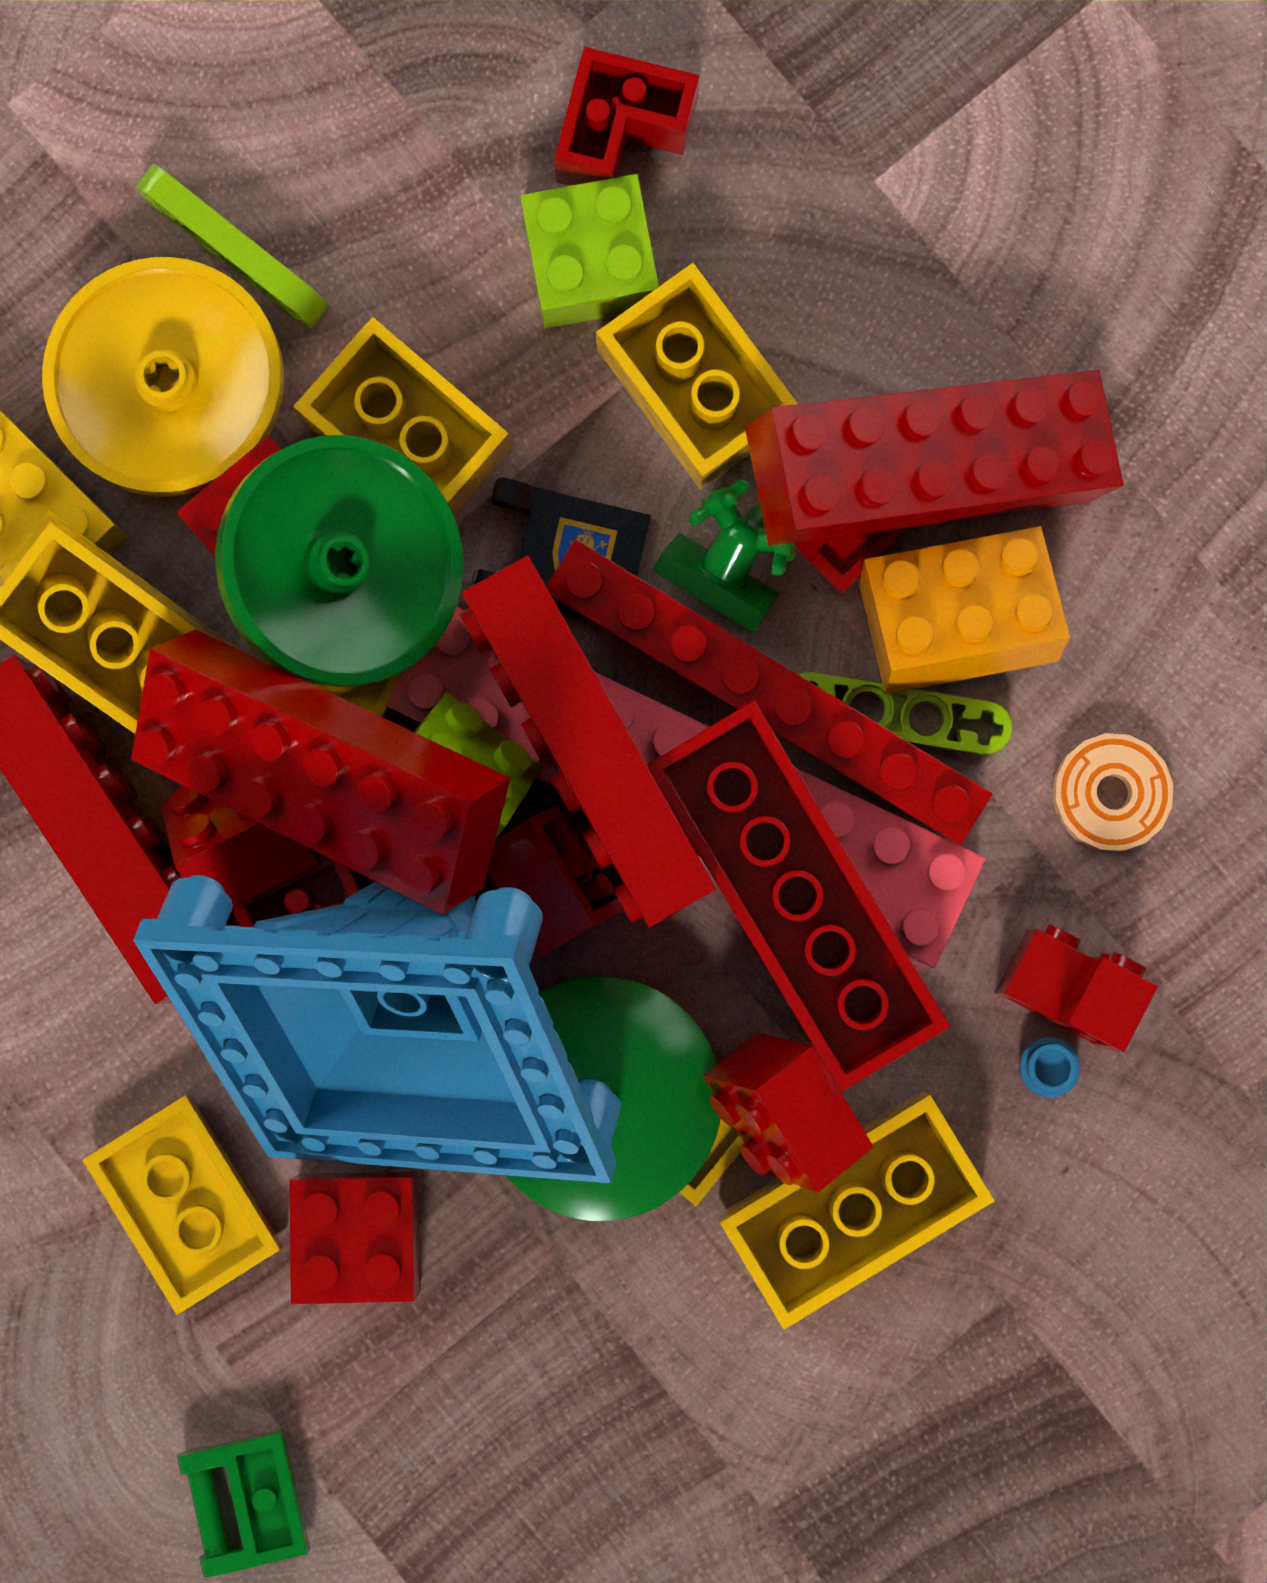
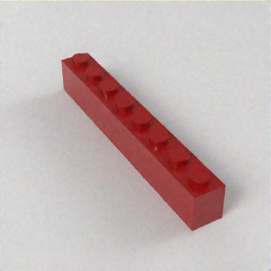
[546,539,993,846]

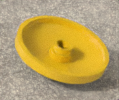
[42,257,284,497]

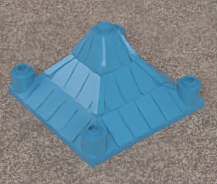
[133,875,621,1183]

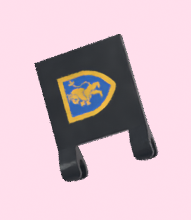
[471,477,651,624]

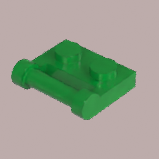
[177,1429,311,1577]

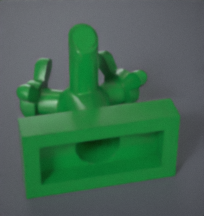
[652,479,796,633]

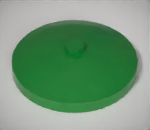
[215,435,463,687]
[506,976,721,1221]

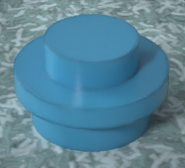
[1019,1037,1080,1098]

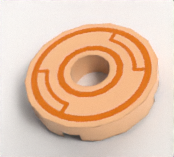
[1052,733,1173,852]

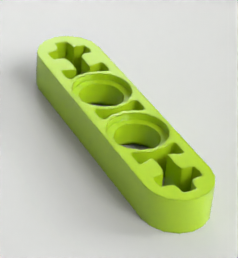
[134,164,330,330]
[799,672,1012,756]

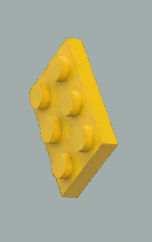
[82,1094,283,1315]

